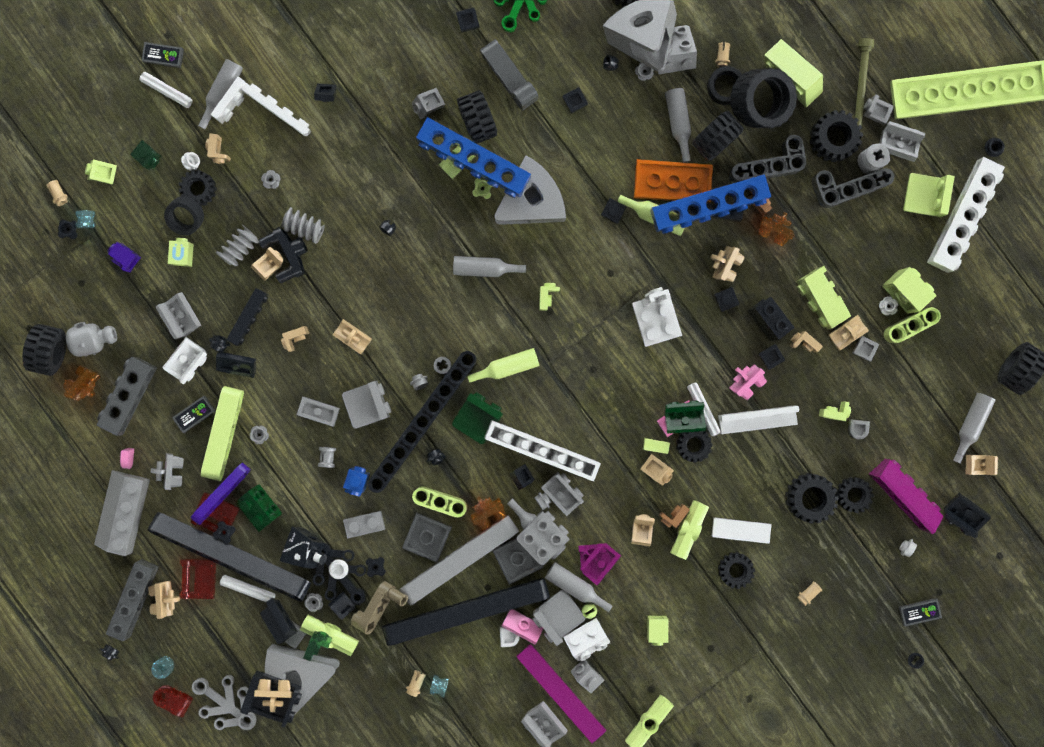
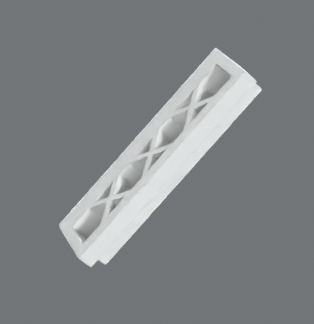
[718,405,799,434]

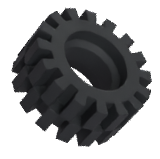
[179,170,217,206]
[676,431,712,463]
[836,477,874,513]
[718,552,755,589]

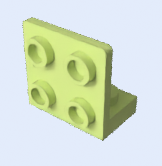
[903,173,955,217]

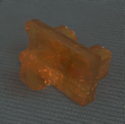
[758,212,794,247]
[63,365,101,402]
[470,497,506,531]

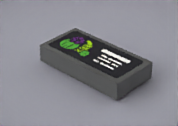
[142,42,184,68]
[172,396,216,433]
[899,598,942,626]

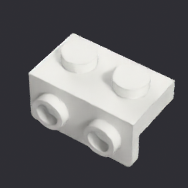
[163,337,207,384]
[563,618,610,661]

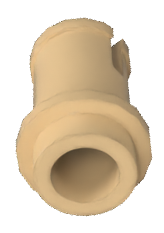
[715,42,731,68]
[46,180,68,206]
[797,581,822,606]
[406,670,426,697]

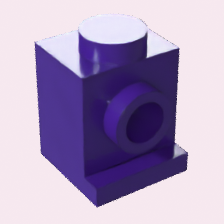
[107,242,141,272]

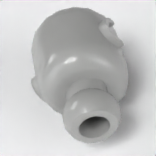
[66,322,117,357]

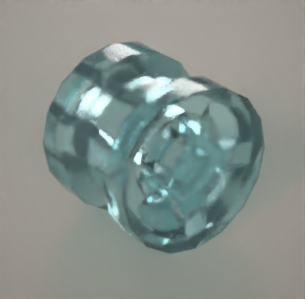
[75,210,96,228]
[151,657,175,679]
[429,675,449,697]

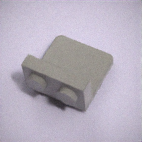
[658,25,697,74]
[342,381,391,428]
[517,510,570,565]
[533,590,585,646]

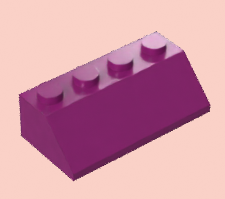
[869,459,943,534]

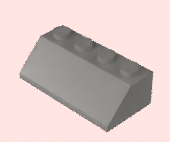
[94,470,150,556]

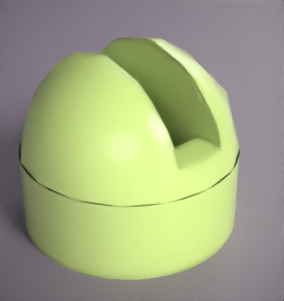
[582,603,597,619]

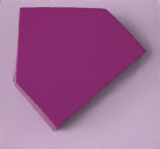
[578,543,621,585]

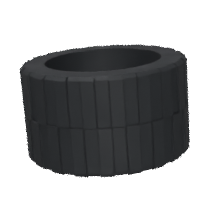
[730,68,797,128]

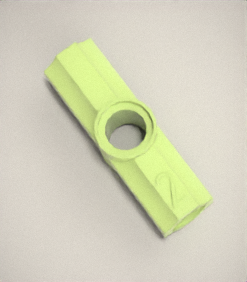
[670,500,709,560]
[300,614,359,656]
[625,695,674,747]

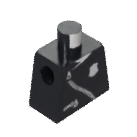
[280,526,327,568]

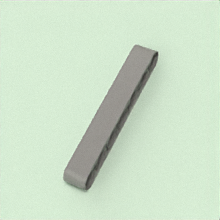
[399,515,519,606]

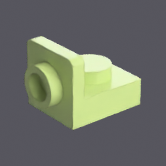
[85,160,117,185]
[539,283,560,311]
[819,401,851,421]

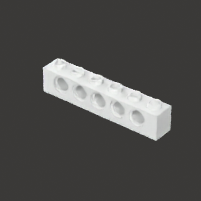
[927,157,1005,273]
[484,420,601,481]

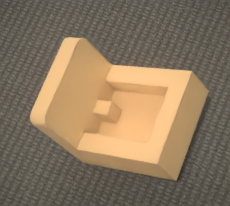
[206,134,231,164]
[251,247,283,281]
[966,455,998,475]
[631,514,655,546]

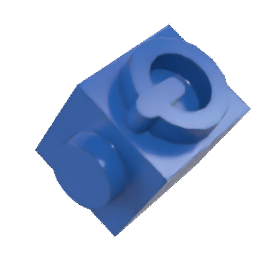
[343,466,370,496]

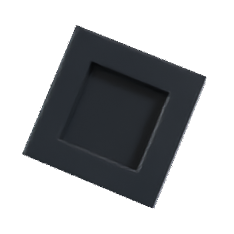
[456,7,480,33]
[314,83,337,102]
[562,87,588,114]
[601,198,627,224]
[714,287,740,312]
[758,344,785,370]
[509,464,535,490]
[328,592,356,620]

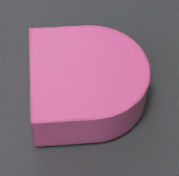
[120,448,134,469]

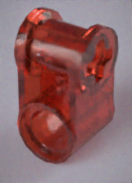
[153,685,193,717]

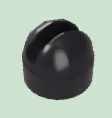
[603,54,619,71]
[379,220,396,237]
[908,653,924,669]

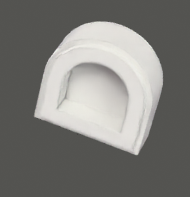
[500,627,520,647]

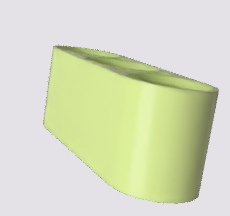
[884,307,941,343]
[412,486,467,517]

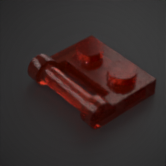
[190,492,240,534]
[179,559,216,599]

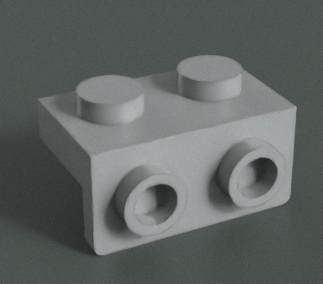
[879,121,925,162]
[156,292,201,339]
[541,472,584,516]
[521,701,568,747]

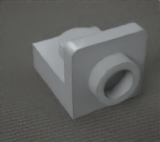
[412,88,445,119]

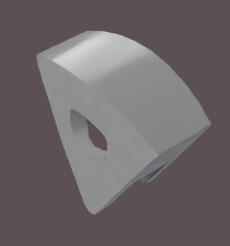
[603,0,677,72]
[495,156,566,225]
[265,644,340,714]

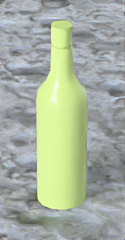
[617,195,685,236]
[467,348,540,383]

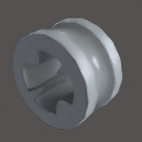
[434,357,451,374]

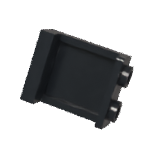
[747,297,794,341]
[240,670,302,728]

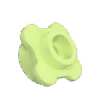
[472,178,492,199]

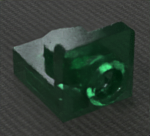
[130,140,161,170]
[303,631,332,661]

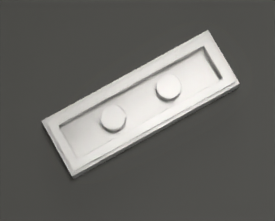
[711,517,771,544]

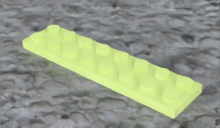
[890,60,1044,120]

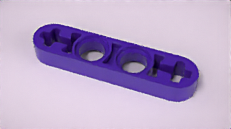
[191,463,251,525]

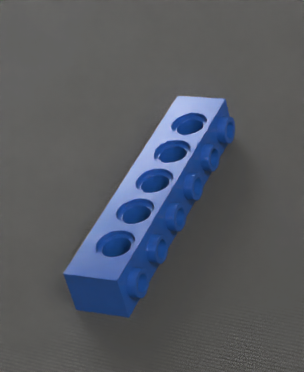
[416,117,531,198]
[650,174,771,234]

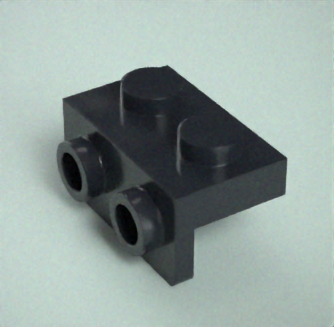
[944,492,991,539]

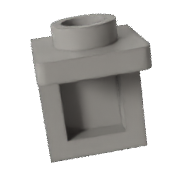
[863,95,894,125]
[571,660,605,693]

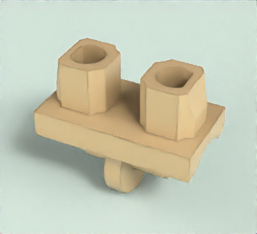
[711,246,745,282]
[828,315,869,351]
[333,319,372,355]
[148,581,180,619]
[254,679,293,712]

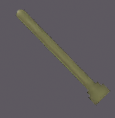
[855,38,874,131]

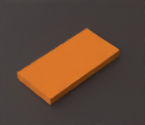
[634,159,713,204]

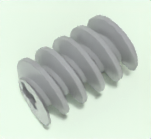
[857,143,890,174]
[281,207,325,244]
[216,225,259,266]

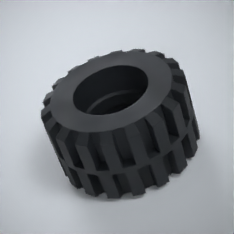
[457,90,497,144]
[809,110,863,162]
[692,111,744,161]
[22,324,67,376]
[997,342,1044,395]
[785,473,838,523]

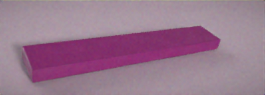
[516,643,606,743]

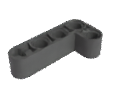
[479,39,538,111]
[729,135,806,183]
[812,168,894,208]

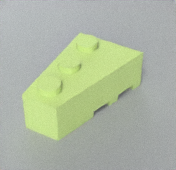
[764,39,823,107]
[796,266,851,330]

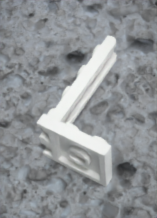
[211,77,311,136]
[632,287,682,347]

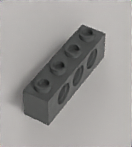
[96,357,157,436]
[106,559,159,641]

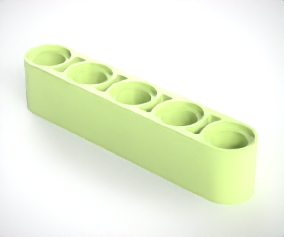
[201,386,244,481]

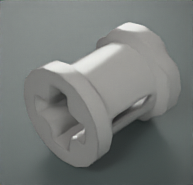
[318,447,336,468]

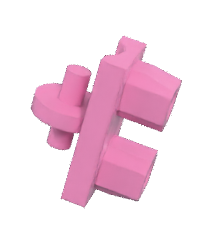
[729,364,767,400]

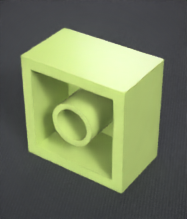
[882,267,937,314]

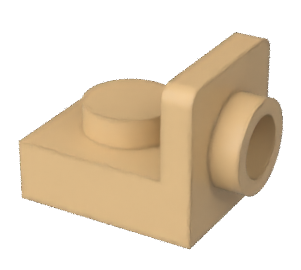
[281,326,309,352]
[790,331,823,353]
[641,454,674,486]

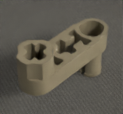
[351,581,408,634]

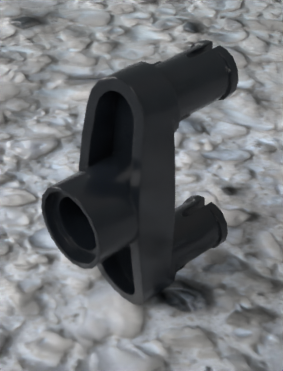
[258,227,308,284]

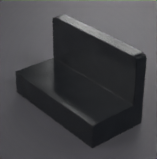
[260,598,298,644]

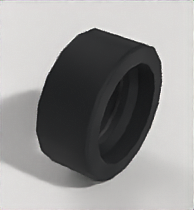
[707,66,742,105]
[164,196,204,236]

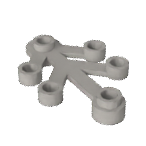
[192,675,257,730]

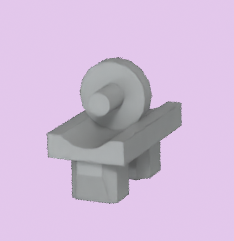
[150,453,184,490]

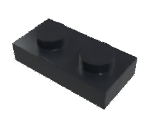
[216,351,256,378]

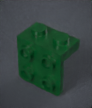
[452,392,503,444]

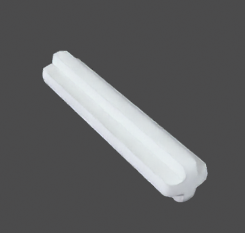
[139,72,193,108]
[687,383,720,436]
[220,575,276,602]

